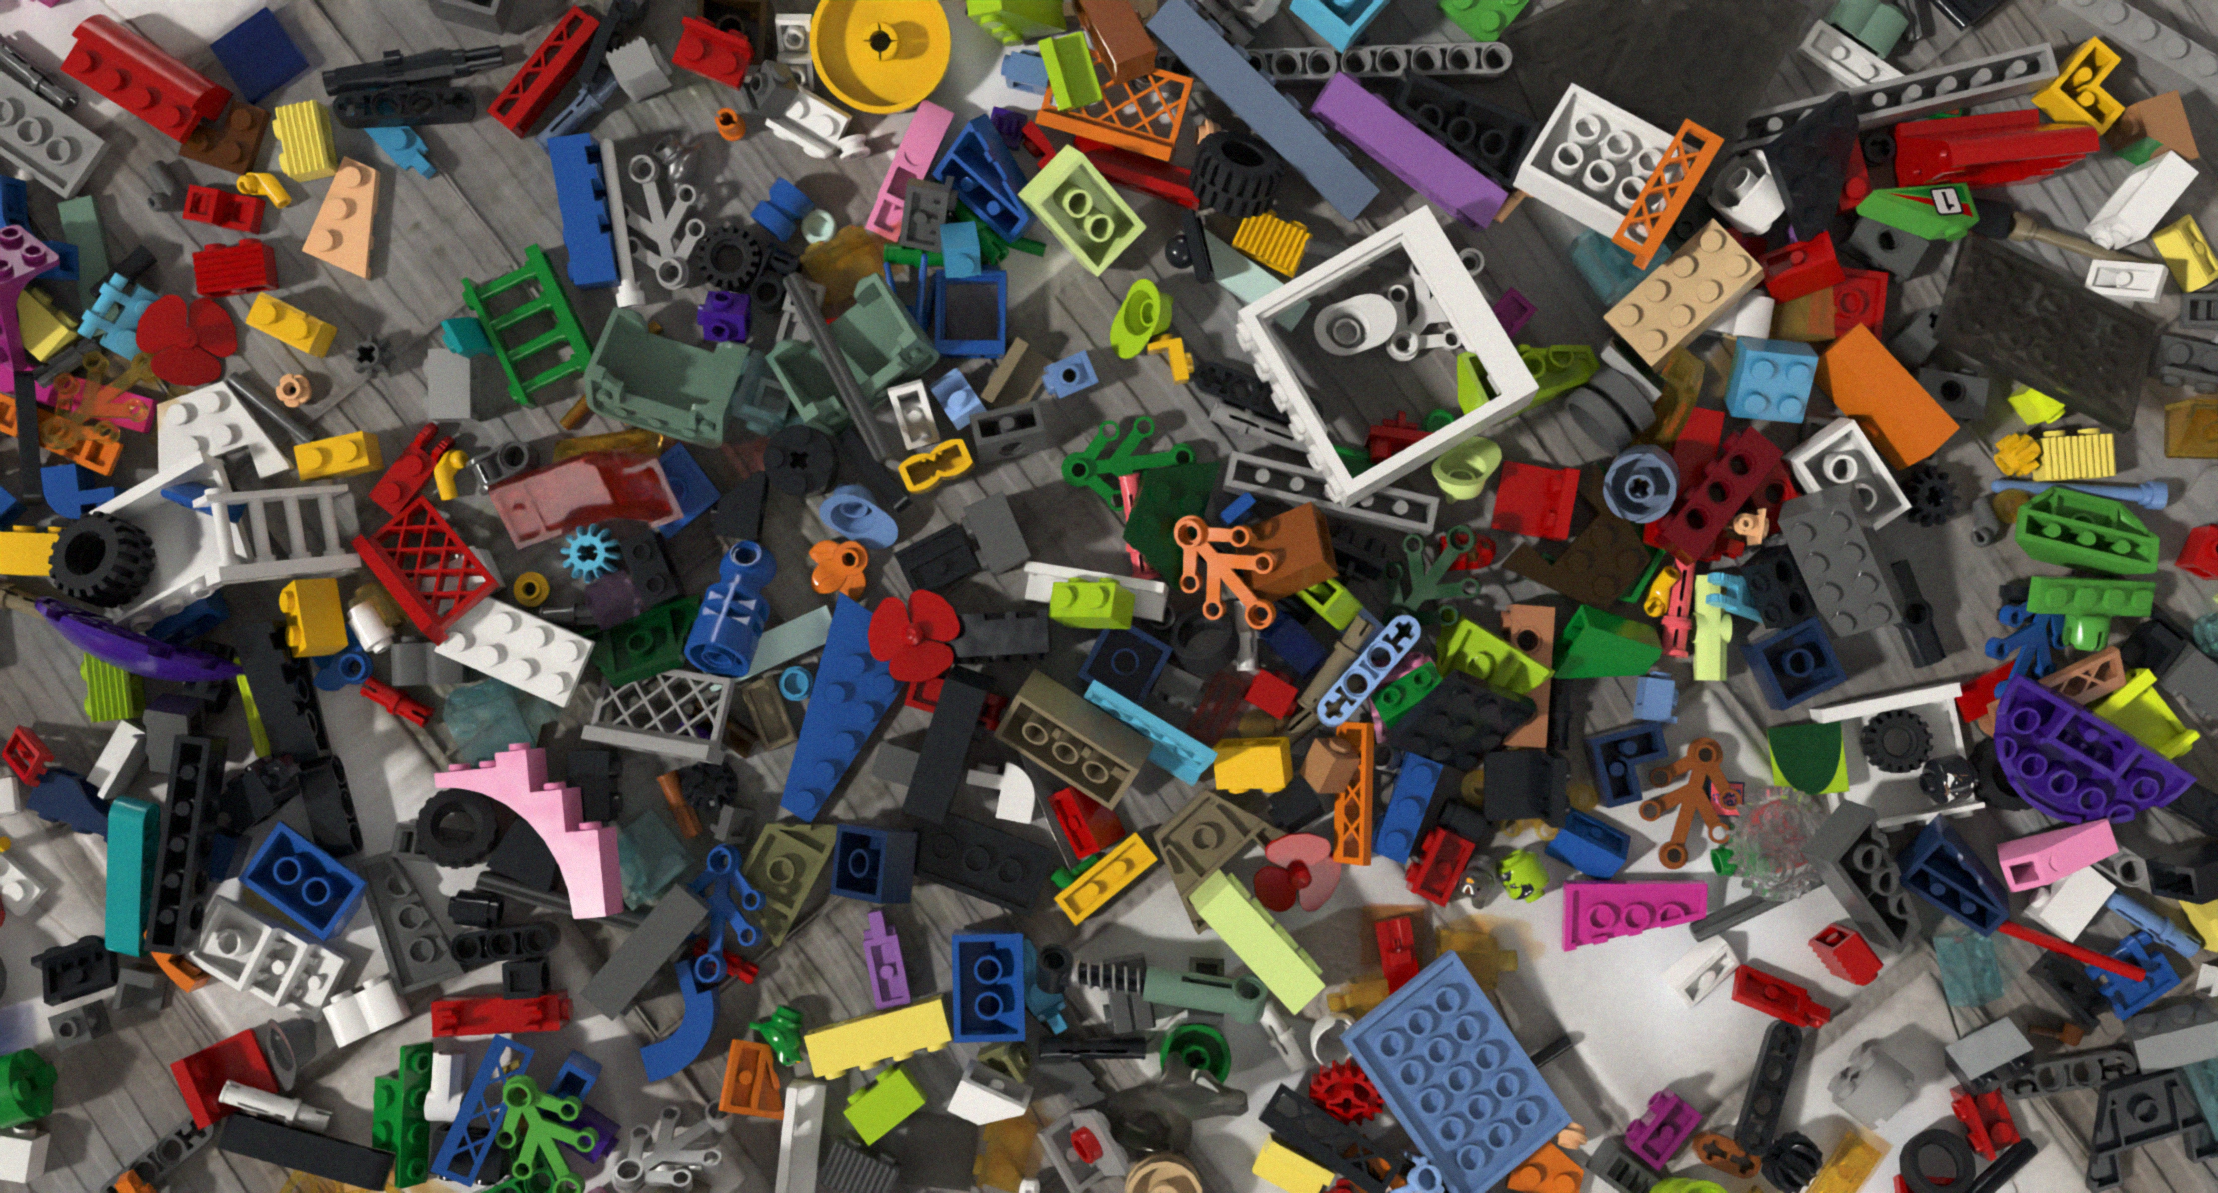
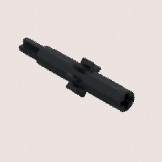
[322,45,505,97]

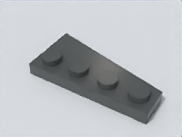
[354,850,469,996]

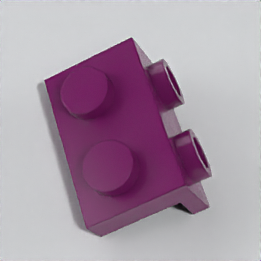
[1623,1087,1703,1171]

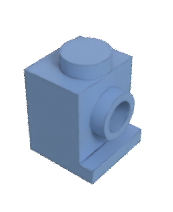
[1001,49,1049,96]
[1041,350,1099,400]
[1633,671,1678,724]

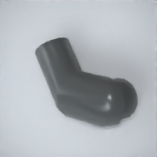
[148,160,180,213]
[1969,495,2000,548]

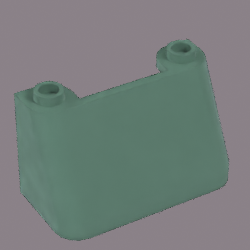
[765,272,940,435]
[584,307,750,449]

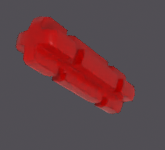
[692,938,759,984]

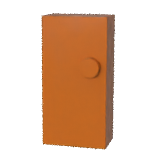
[1813,322,1961,471]

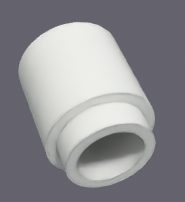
[347,600,398,654]

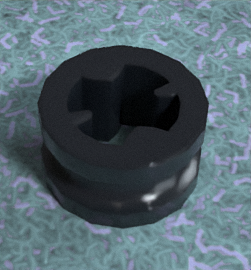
[1860,132,1896,167]

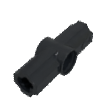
[1890,559,1947,668]

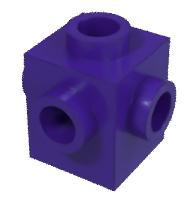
[697,291,752,344]

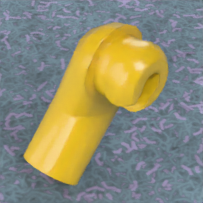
[237,172,292,209]
[1644,566,1680,618]

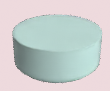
[801,209,837,246]

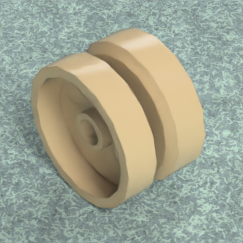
[1125,1149,1202,1193]

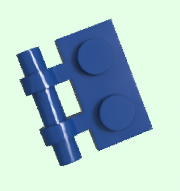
[2084,930,2182,1021]

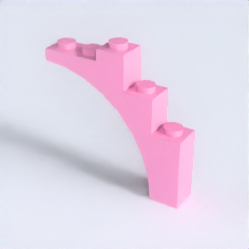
[435,742,624,919]

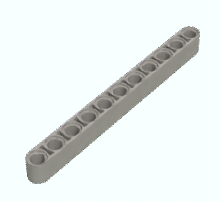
[1131,42,1512,93]

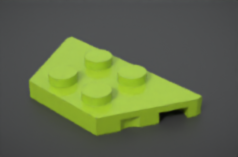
[1435,603,1555,695]

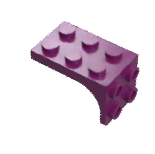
[0,225,60,372]

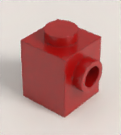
[2175,524,2218,581]
[1242,668,1299,720]

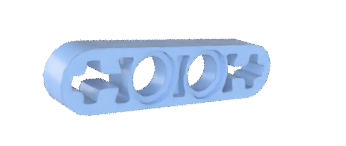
[1317,615,1421,727]

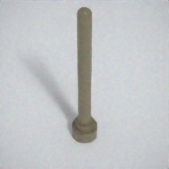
[2008,211,2169,277]

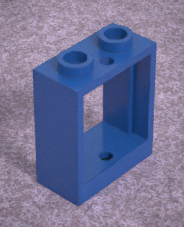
[935,264,1008,359]

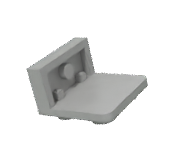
[1037,1109,1131,1193]

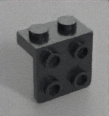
[1483,748,1571,828]

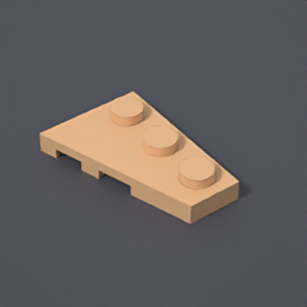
[302,156,381,281]

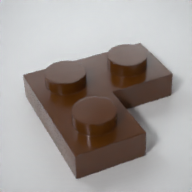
[178,100,271,176]

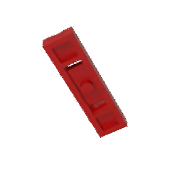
[1373,915,1419,998]

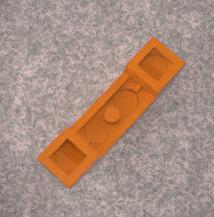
[0,393,124,477]

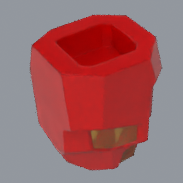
[1439,534,1496,572]

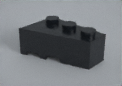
[944,609,1052,664]

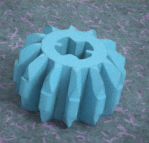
[560,524,623,583]

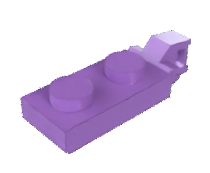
[863,907,912,1010]

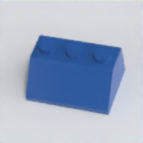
[238,821,368,941]
[952,929,1026,1043]

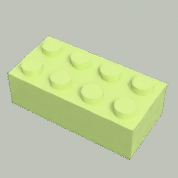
[1189,869,1326,1015]

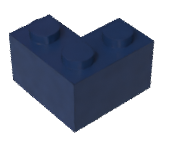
[1581,721,1669,808]

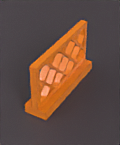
[1035,49,1195,163]

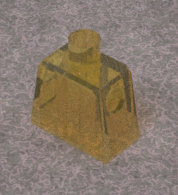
[1435,926,1518,991]

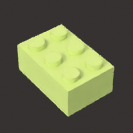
[1017,144,1147,277]

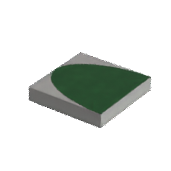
[1600,334,1664,402]

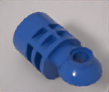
[684,540,777,678]

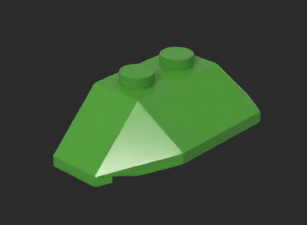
[2015,486,2160,575]

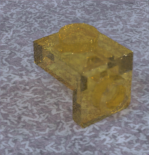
[347,582,410,628]

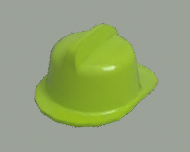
[1110,279,1174,359]

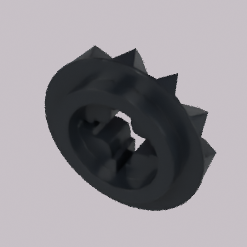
[681,762,738,813]

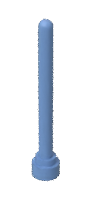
[1991,479,2168,510]

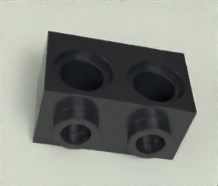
[1740,544,1817,629]

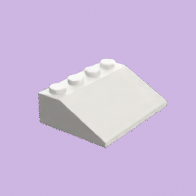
[1513,83,1699,246]

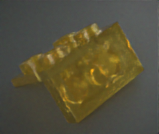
[799,225,886,306]

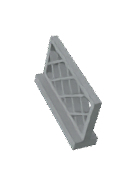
[581,669,736,766]

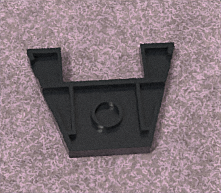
[2085,1068,2218,1193]

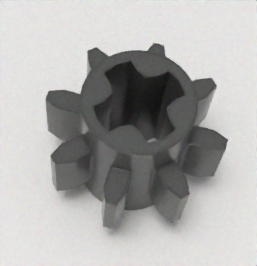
[348,334,397,379]

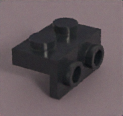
[31,935,119,1007]

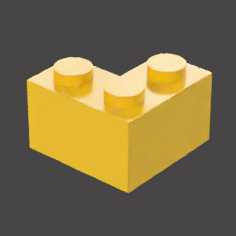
[2031,36,2126,137]

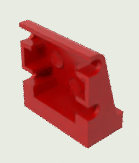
[1889,109,2100,191]

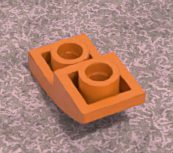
[143,930,211,993]

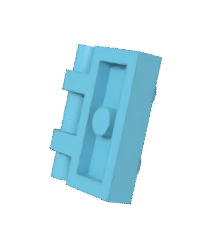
[77,272,161,363]

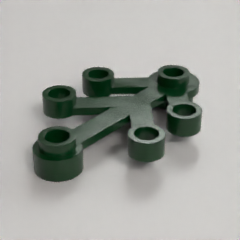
[1382,524,1482,638]

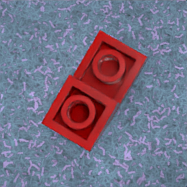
[1021,120,1057,173]

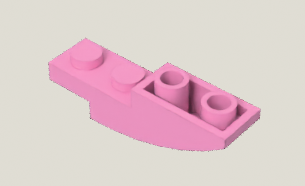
[865,99,955,243]

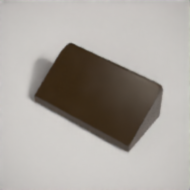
[692,699,760,759]

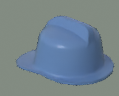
[819,483,898,550]

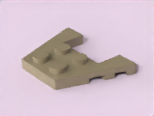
[1152,787,1289,935]

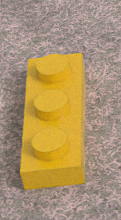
[1054,831,1158,926]

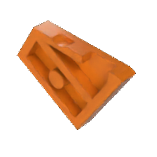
[718,1039,784,1120]
[1505,1140,1584,1193]

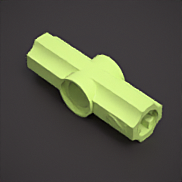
[1689,575,1732,681]

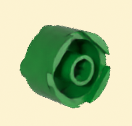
[1159,1018,1231,1096]
[0,1048,58,1130]

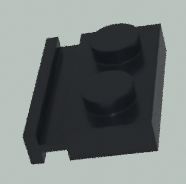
[893,522,979,592]

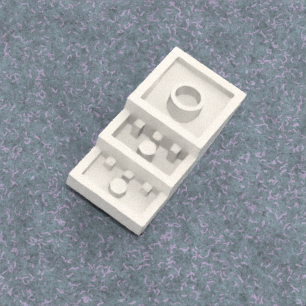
[184,895,352,1022]

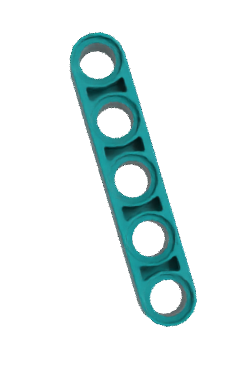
[105,795,161,958]

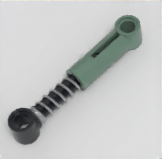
[1036,944,1268,1024]

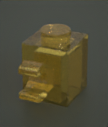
[1326,972,1390,1020]

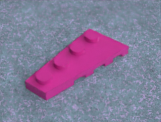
[1562,880,1708,952]

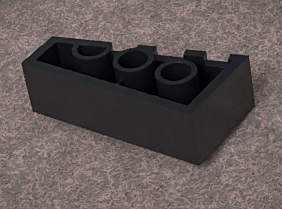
[229,620,333,765]

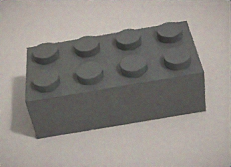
[1778,481,1906,640]

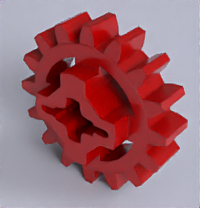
[1309,1059,1385,1126]

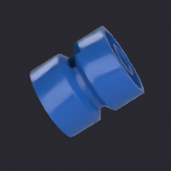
[749,176,815,244]

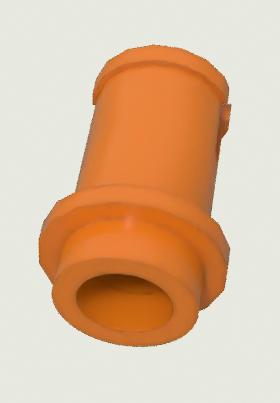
[715,108,746,142]

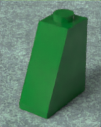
[1551,604,1663,679]

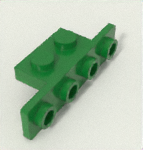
[372,1041,433,1189]

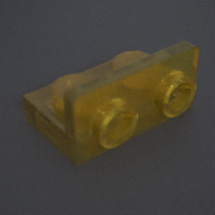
[972,1117,1038,1193]

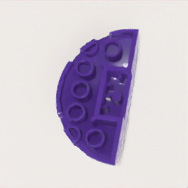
[34,596,245,682]
[1993,673,2197,825]

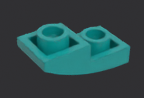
[440,317,496,359]

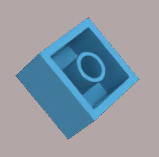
[1723,336,1819,424]

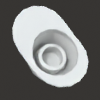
[1313,293,1398,356]

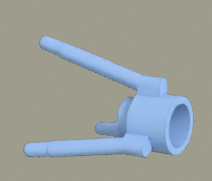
[1386,1148,1445,1193]

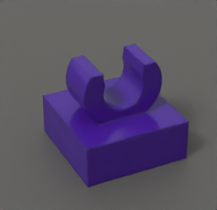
[990,106,1028,152]

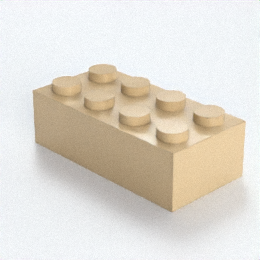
[1603,218,1764,374]

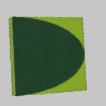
[1766,720,1850,798]

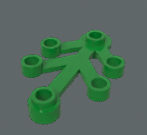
[1061,416,1197,511]

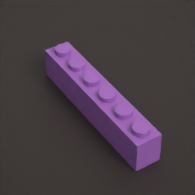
[1307,71,1509,233]

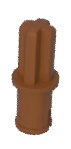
[657,769,703,839]

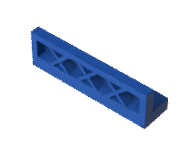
[430,1034,535,1187]

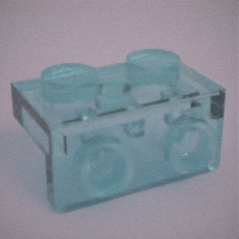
[1933,929,2005,1007]

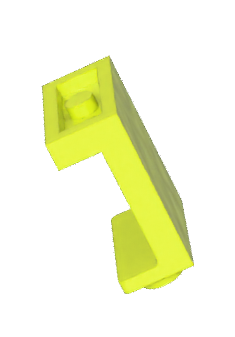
[2084,668,2200,759]

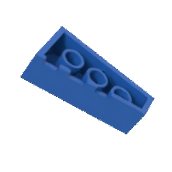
[547,133,621,291]

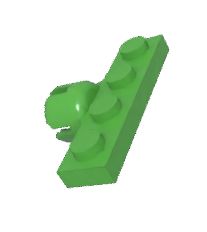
[2026,576,2156,651]

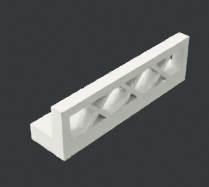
[1024,561,1169,622]
[775,1079,828,1193]

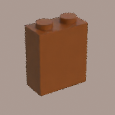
[1236,501,1339,603]

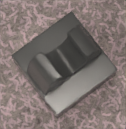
[710,804,757,844]

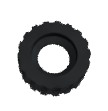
[1968,736,2033,811]
[416,788,499,869]

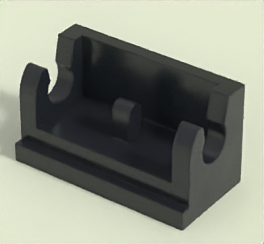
[2026,949,2112,1029]

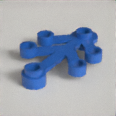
[1985,601,2067,699]
[684,844,766,983]

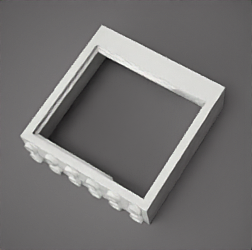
[1235,204,1539,509]

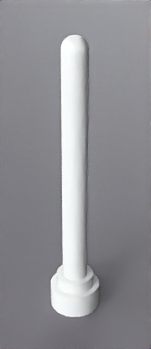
[599,138,646,308]

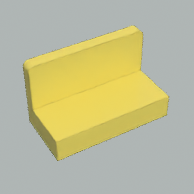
[1251,1133,1335,1193]

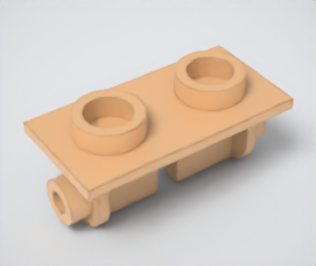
[1723,508,1769,547]

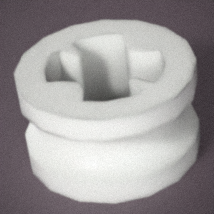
[836,134,871,162]

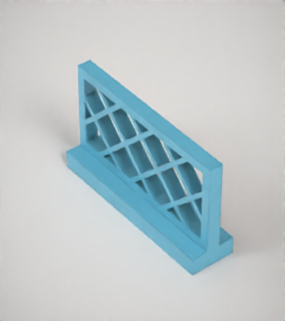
[1083,680,1218,787]

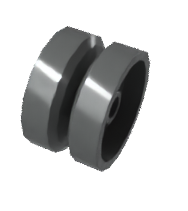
[1564,365,1656,456]

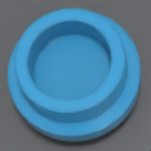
[779,666,814,701]

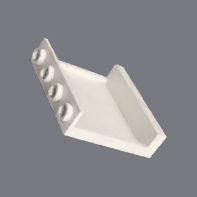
[88,450,254,633]
[1809,682,1985,832]

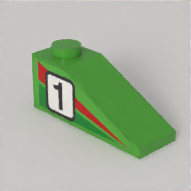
[1856,182,1980,241]

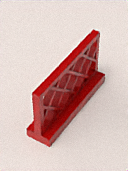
[350,494,500,646]

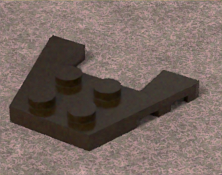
[1501,464,1651,611]

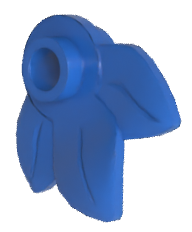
[311,623,374,691]

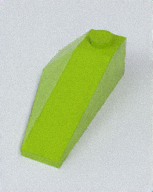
[1457,344,1600,424]

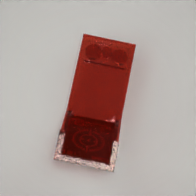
[487,451,684,550]

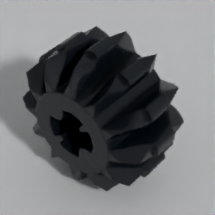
[1900,468,1962,528]
[1761,1131,1823,1193]

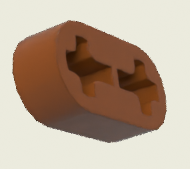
[1692,1130,1761,1179]

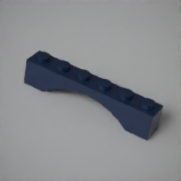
[26,766,253,883]

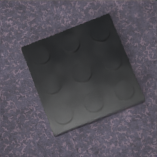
[1385,669,1537,772]

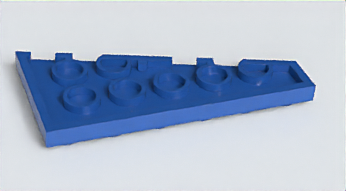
[780,591,906,824]

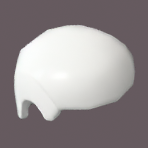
[1310,1012,1357,1066]

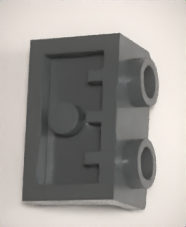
[899,176,959,254]
[2147,334,2218,395]

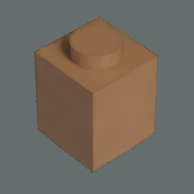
[1299,736,1361,794]

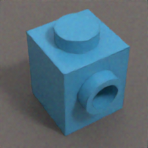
[940,221,981,278]

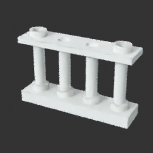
[192,479,362,587]

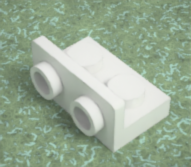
[765,83,853,159]

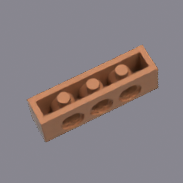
[1500,604,1555,748]

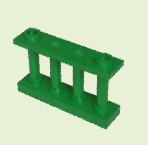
[461,243,595,410]

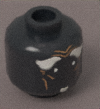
[1919,754,1978,804]

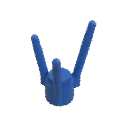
[883,253,936,334]

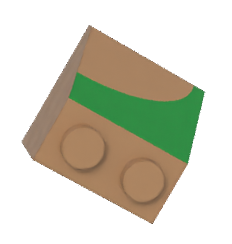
[2104,90,2200,166]

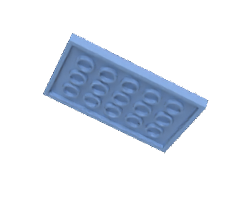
[1339,949,1573,1193]

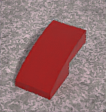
[182,184,266,235]

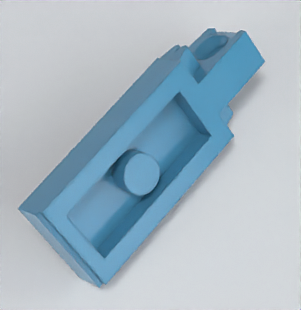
[351,102,438,180]
[1023,936,1069,1035]

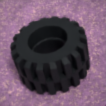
[1188,131,1285,218]
[48,511,156,609]

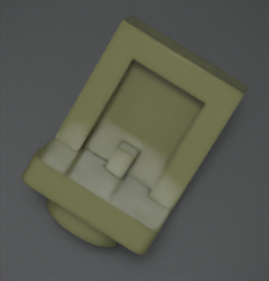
[977,1041,1033,1084]

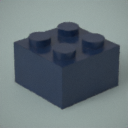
[1740,615,1848,710]
[1077,625,1174,707]
[830,823,918,904]

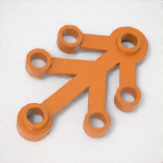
[1174,515,1276,629]

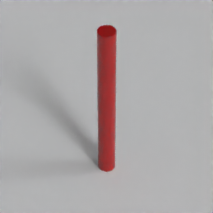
[1997,920,2146,982]

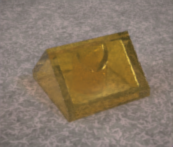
[2164,399,2218,459]

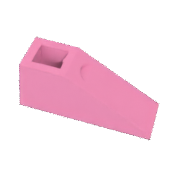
[1996,818,2119,893]

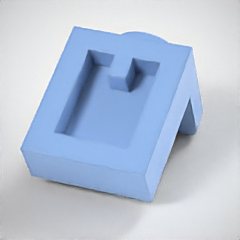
[929,368,987,431]

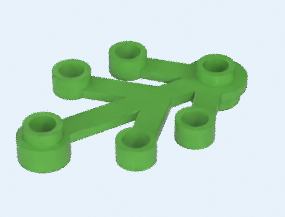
[495,1074,599,1193]

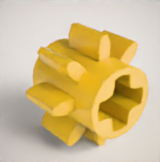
[1994,433,2041,477]

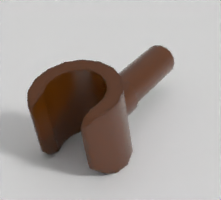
[2028,1022,2085,1046]

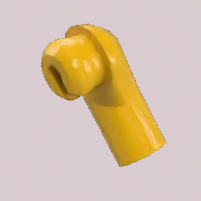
[434,449,469,501]

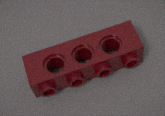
[1653,426,1784,566]

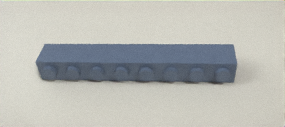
[1145,0,1380,222]

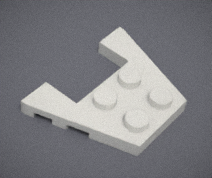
[157,381,294,479]

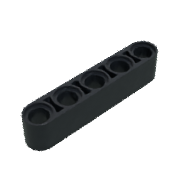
[218,1111,396,1191]

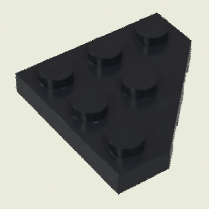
[1762,91,1860,242]

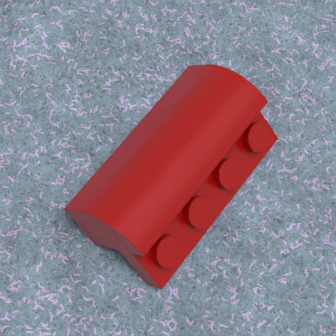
[60,14,234,145]

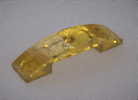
[1614,345,1705,486]

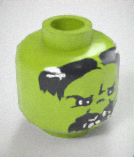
[1498,848,1550,903]

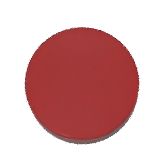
[1071,1126,1103,1164]

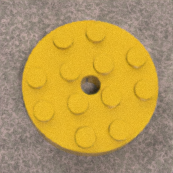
[810,0,952,115]

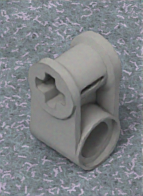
[2089,839,2148,887]

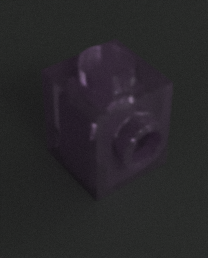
[585,570,642,631]

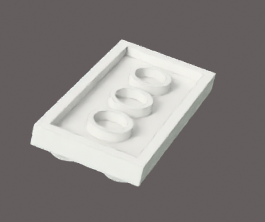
[434,586,596,708]

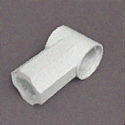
[424,1049,468,1122]

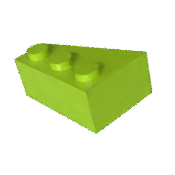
[966,0,1067,47]

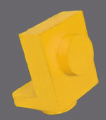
[1146,334,1194,386]

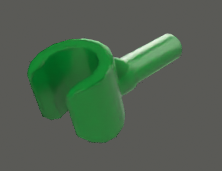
[1050,854,1098,888]

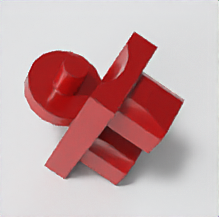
[1364,410,1433,470]

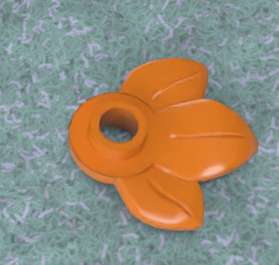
[809,539,869,601]

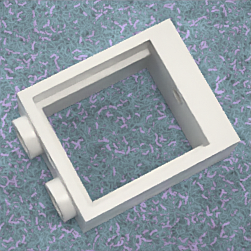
[2084,150,2199,250]

